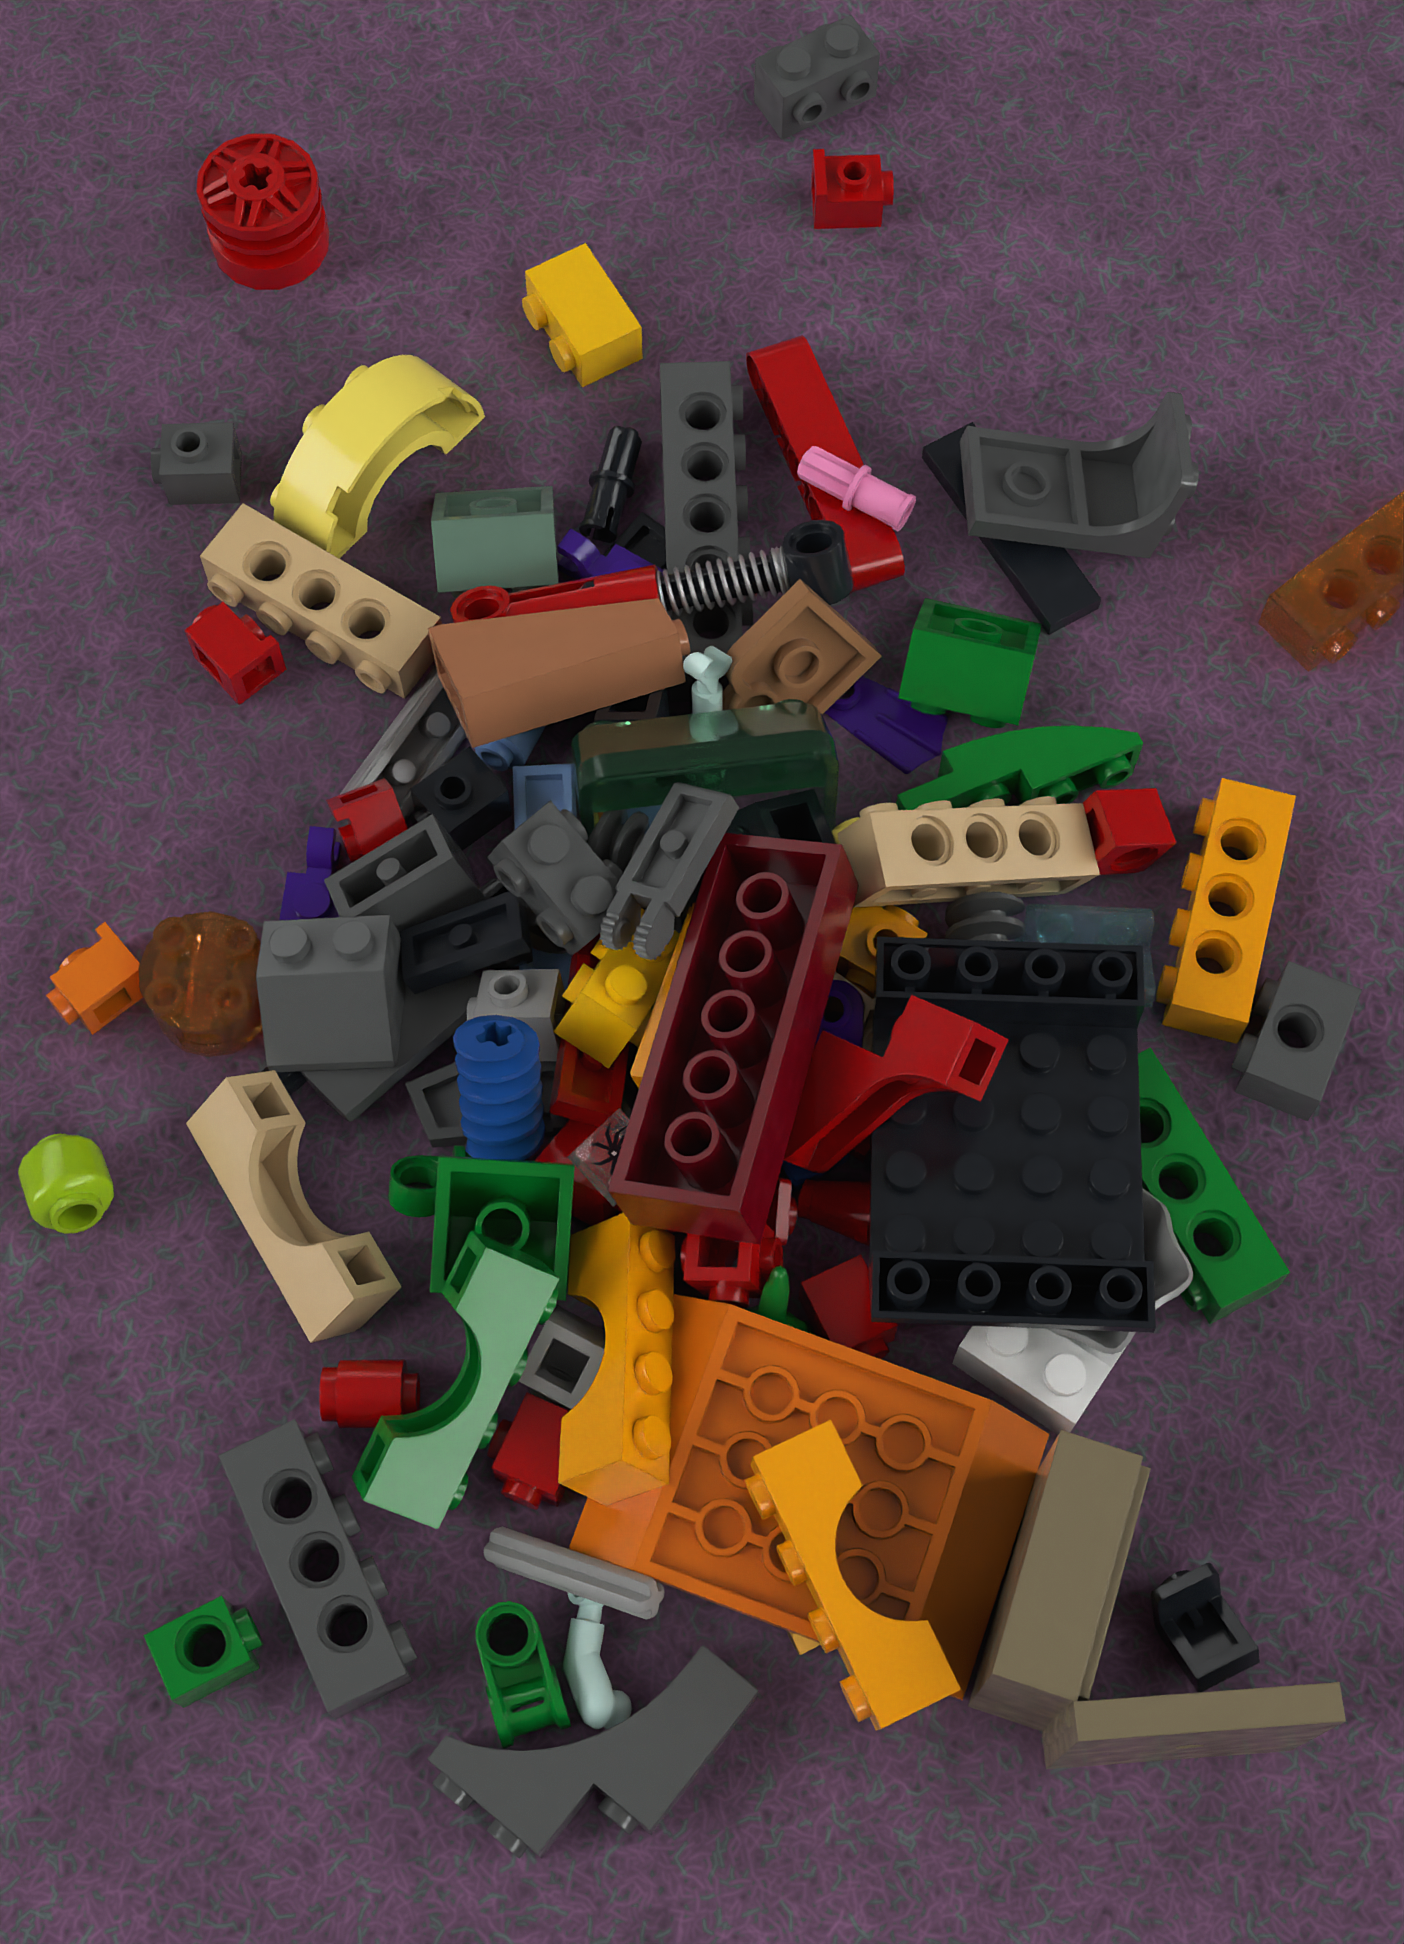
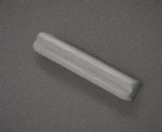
[483,1526,665,1619]

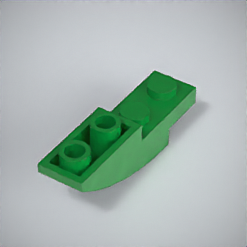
[896,725,1143,810]

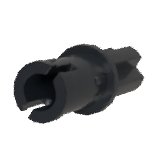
[579,426,642,543]

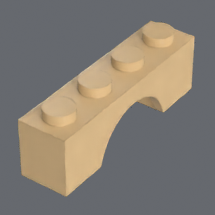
[186,1070,401,1343]

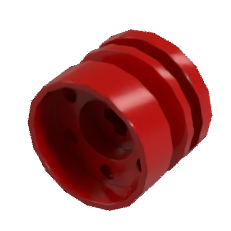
[196,134,329,290]

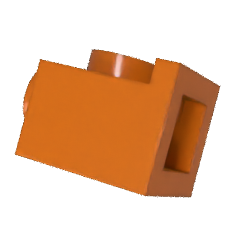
[45,922,154,1035]

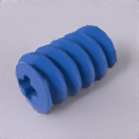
[453,1015,546,1161]

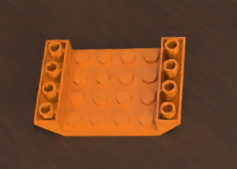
[568,1294,1049,1701]

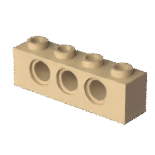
[200,503,442,699]
[838,796,1100,907]

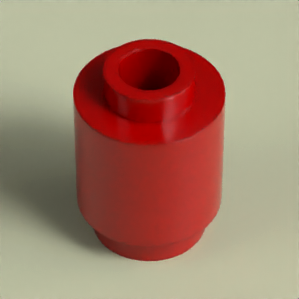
[319,1359,421,1428]

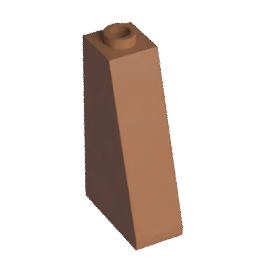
[428,598,690,748]

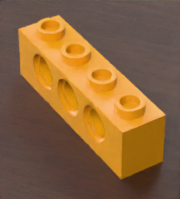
[1155,778,1296,1044]

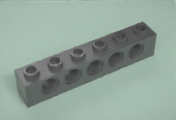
[660,361,753,702]

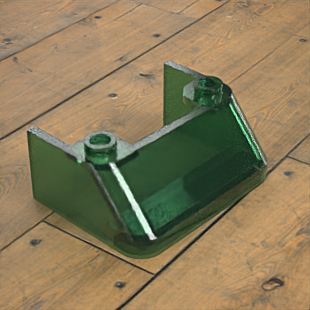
[571,699,839,843]

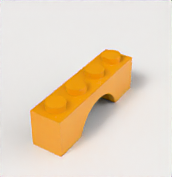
[558,1213,676,1506]
[745,1419,961,1730]

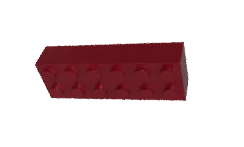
[608,833,859,1245]

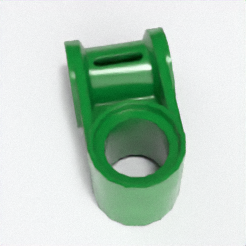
[475,1601,571,1749]

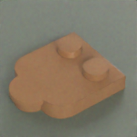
[723,579,882,732]

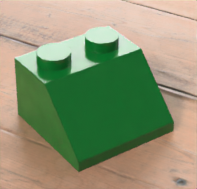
[898,598,1042,728]
[430,1155,575,1301]

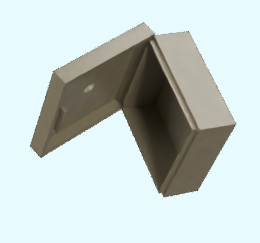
[968,1430,1346,1769]

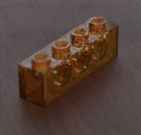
[1258,491,1404,672]

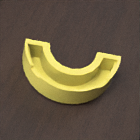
[270,355,485,559]

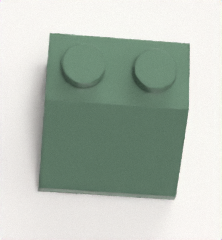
[431,486,558,598]

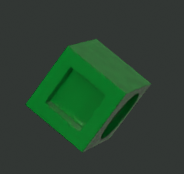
[143,1595,264,1708]

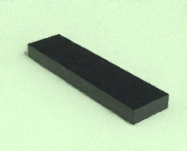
[922,422,1101,635]

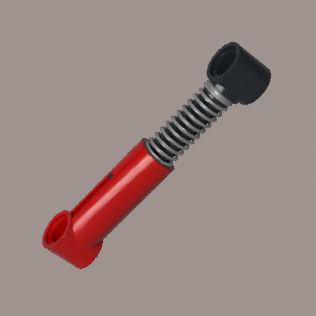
[450,520,854,623]

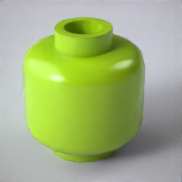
[18,1133,114,1234]

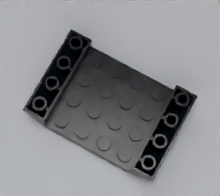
[868,937,1156,1333]

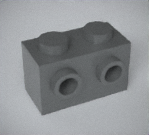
[754,15,880,140]
[487,800,623,956]

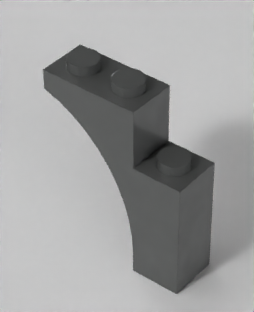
[427,1645,759,1859]

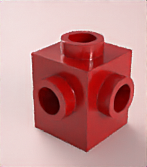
[681,1224,783,1308]

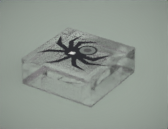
[567,1108,630,1206]

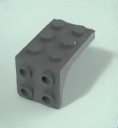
[960,392,1199,559]

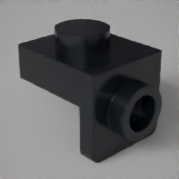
[1151,1563,1260,1693]

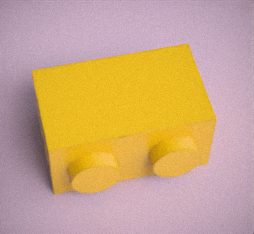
[522,243,643,387]

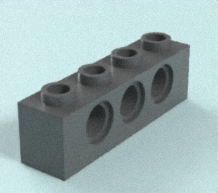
[218,1419,417,1719]

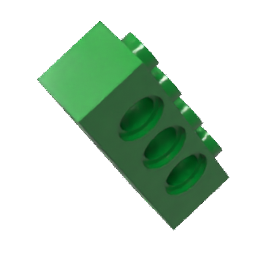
[1138,1047,1290,1324]

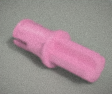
[797,446,916,532]

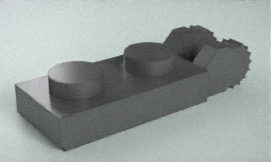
[599,782,739,960]

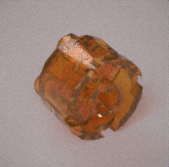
[138,911,263,1057]

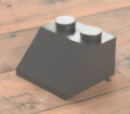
[256,915,406,1072]

